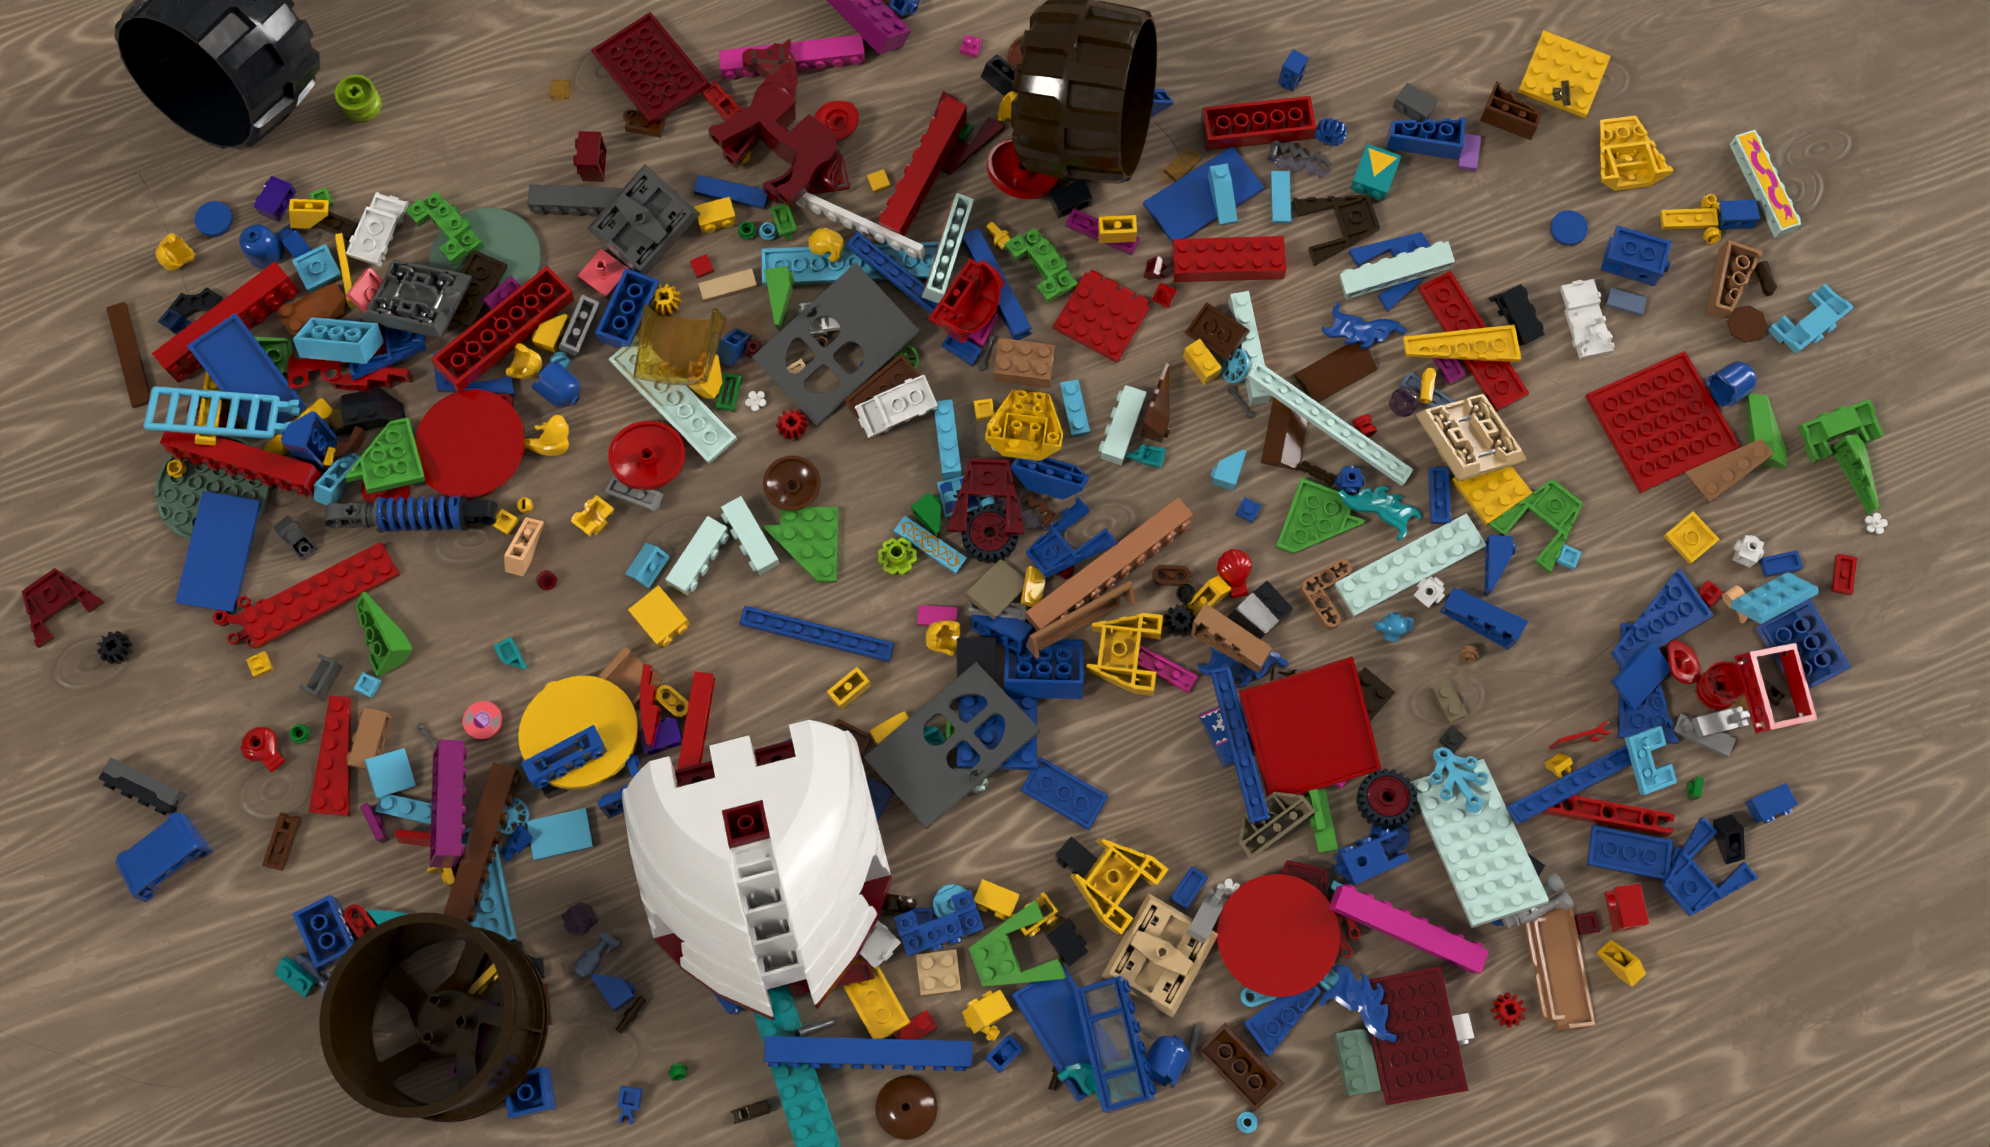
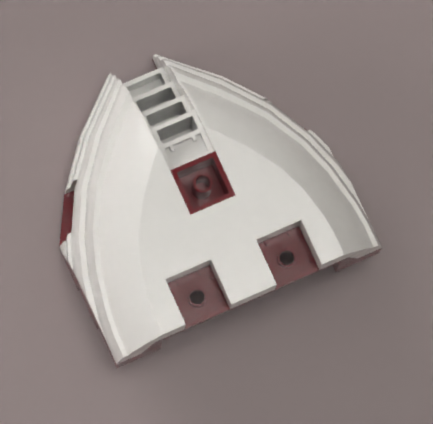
[622,720,892,1021]

